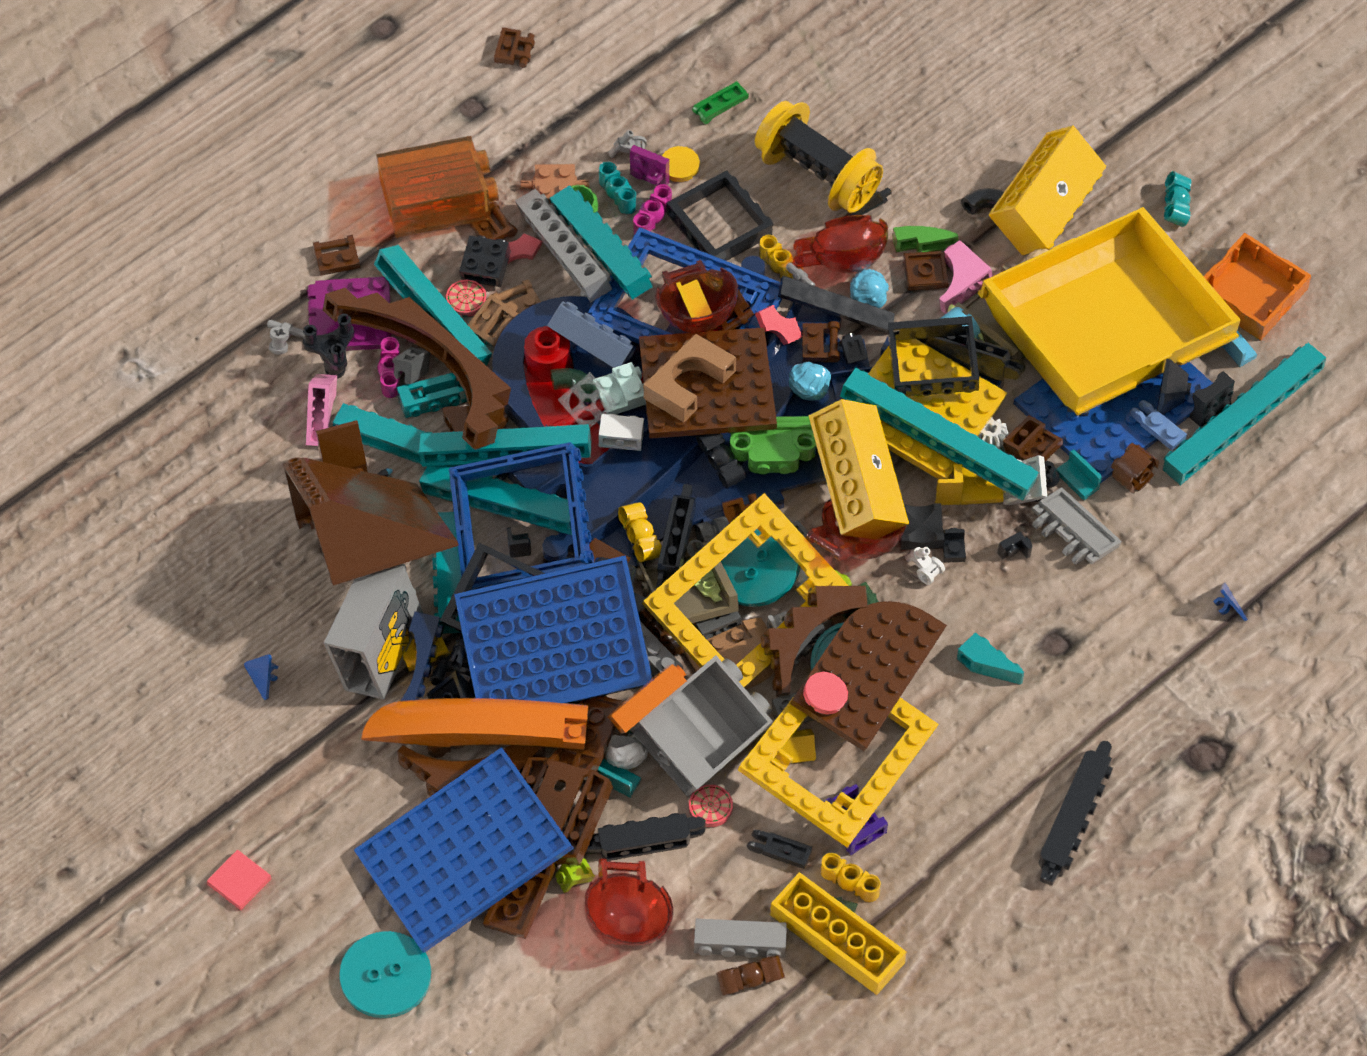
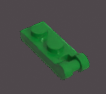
[692,81,749,124]

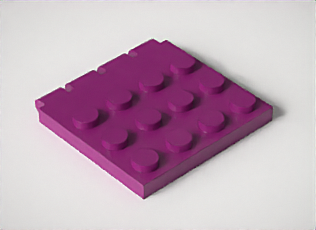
[307,277,392,351]

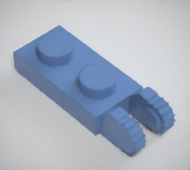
[1130,400,1187,450]

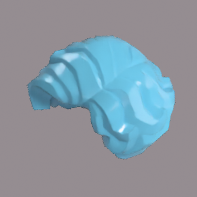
[850,269,889,308]
[789,362,831,401]

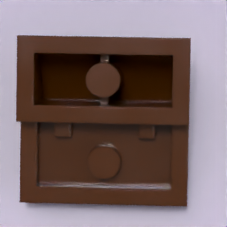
[1003,415,1063,461]

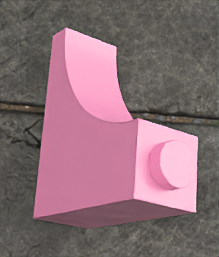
[939,240,992,314]
[306,374,337,446]

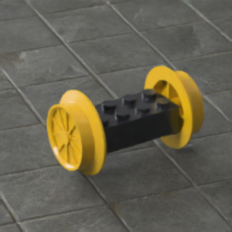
[755,101,883,213]

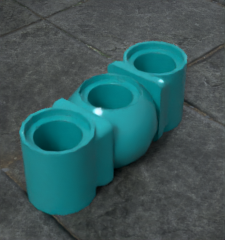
[599,162,636,214]
[1164,171,1192,227]

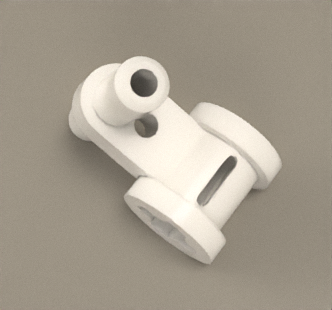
[905,547,945,585]

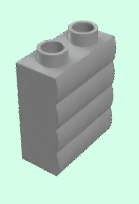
[630,655,773,797]

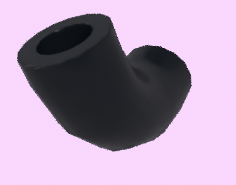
[961,188,1005,215]

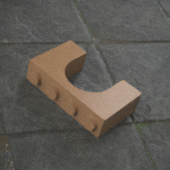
[643,334,736,422]

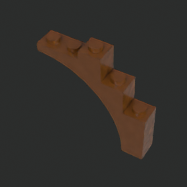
[761,586,868,698]
[397,745,545,796]

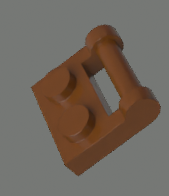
[466,202,518,240]
[313,235,360,276]
[802,321,840,362]

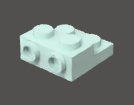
[593,362,646,415]

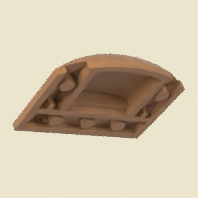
[684,618,774,690]

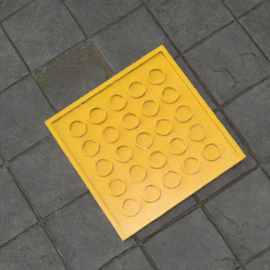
[868,339,1007,479]

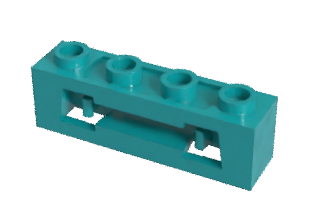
[397,373,468,418]

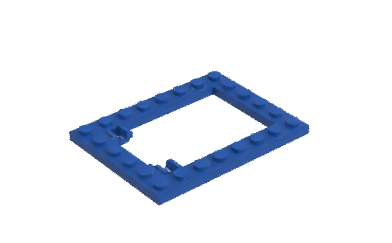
[588,227,783,344]

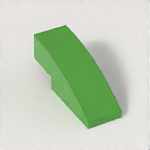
[892,226,958,252]

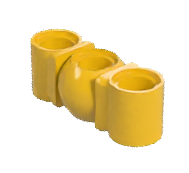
[759,235,803,279]
[618,502,662,562]
[821,853,881,902]

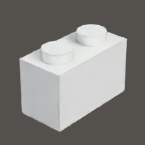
[599,414,644,451]

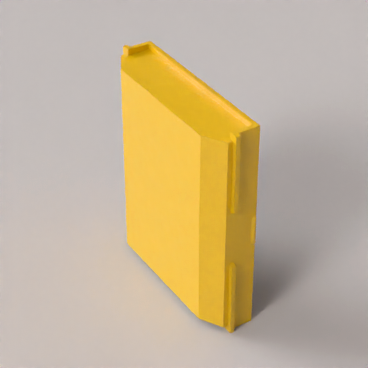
[978,207,1240,416]

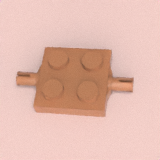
[521,164,589,203]

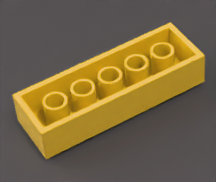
[770,872,906,995]

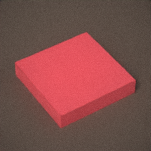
[207,850,271,910]

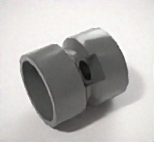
[695,516,729,543]

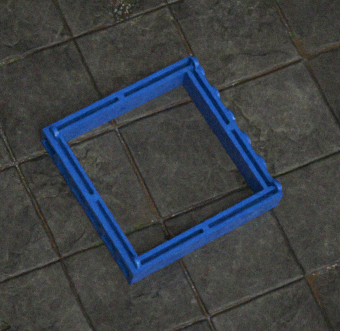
[449,442,594,591]

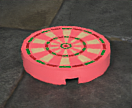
[446,280,487,317]
[689,785,733,827]

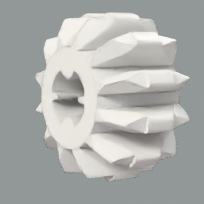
[978,417,1009,449]

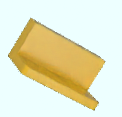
[676,279,714,326]
[935,464,963,505]
[774,729,816,763]

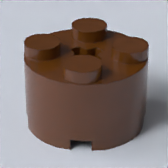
[1111,443,1159,494]

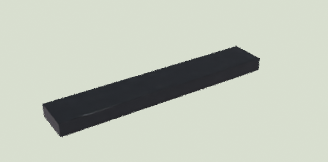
[778,276,895,334]

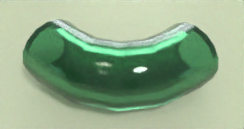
[550,368,600,402]

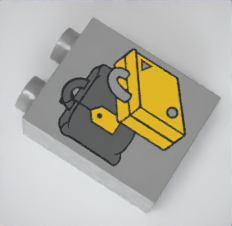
[324,563,423,699]

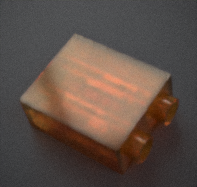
[376,136,499,238]

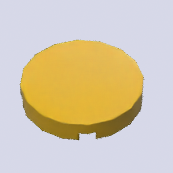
[662,146,700,182]

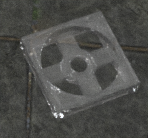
[558,373,617,428]

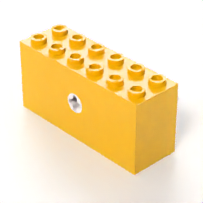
[988,125,1106,255]
[809,399,909,540]

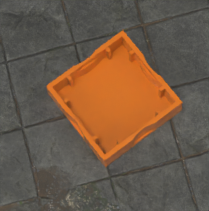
[1203,233,1312,341]

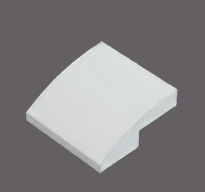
[1003,455,1047,505]

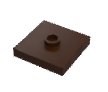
[903,251,949,291]

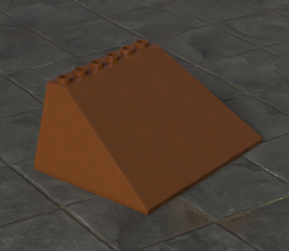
[283,457,459,586]

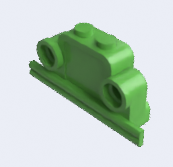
[730,416,817,474]

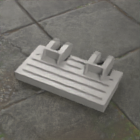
[1032,488,1122,564]

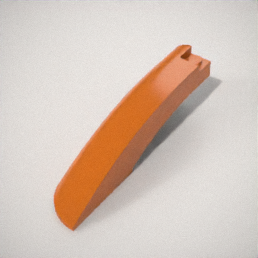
[361,698,588,750]

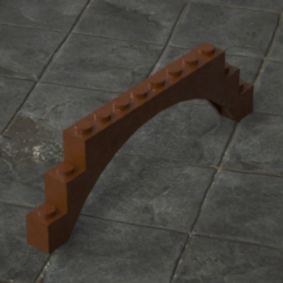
[323,288,511,450]

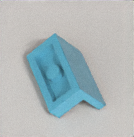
[1222,331,1257,367]

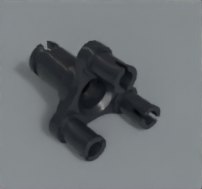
[303,314,354,379]
[429,634,473,686]

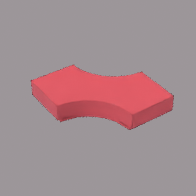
[508,233,542,263]
[755,305,802,345]

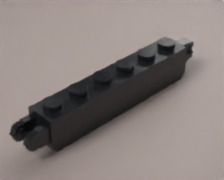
[1038,741,1113,886]

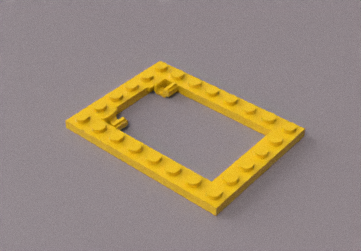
[642,493,849,687]
[738,694,939,848]

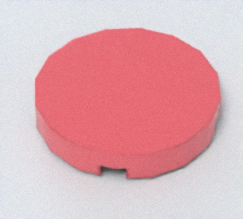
[803,672,848,715]

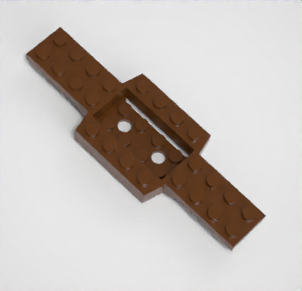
[483,696,624,939]

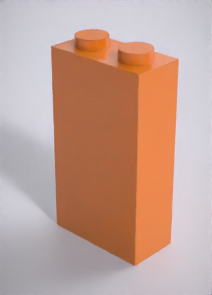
[607,664,687,734]

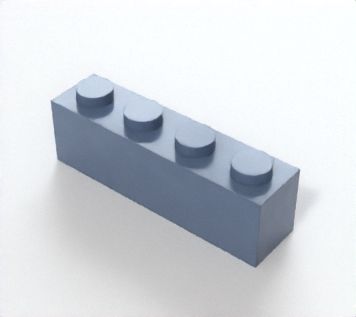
[547,301,634,368]

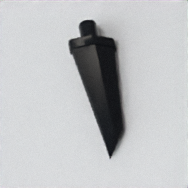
[833,187,892,226]

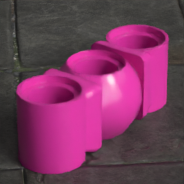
[633,184,672,235]
[377,337,402,398]

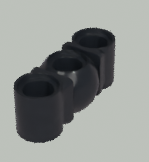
[696,433,746,488]

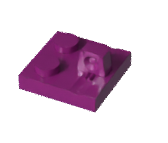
[630,145,669,186]

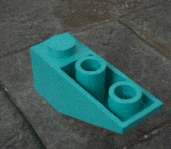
[957,632,1024,685]

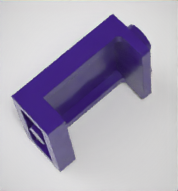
[823,784,888,855]

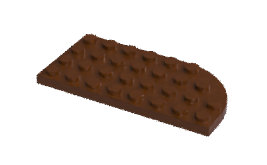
[790,601,947,752]

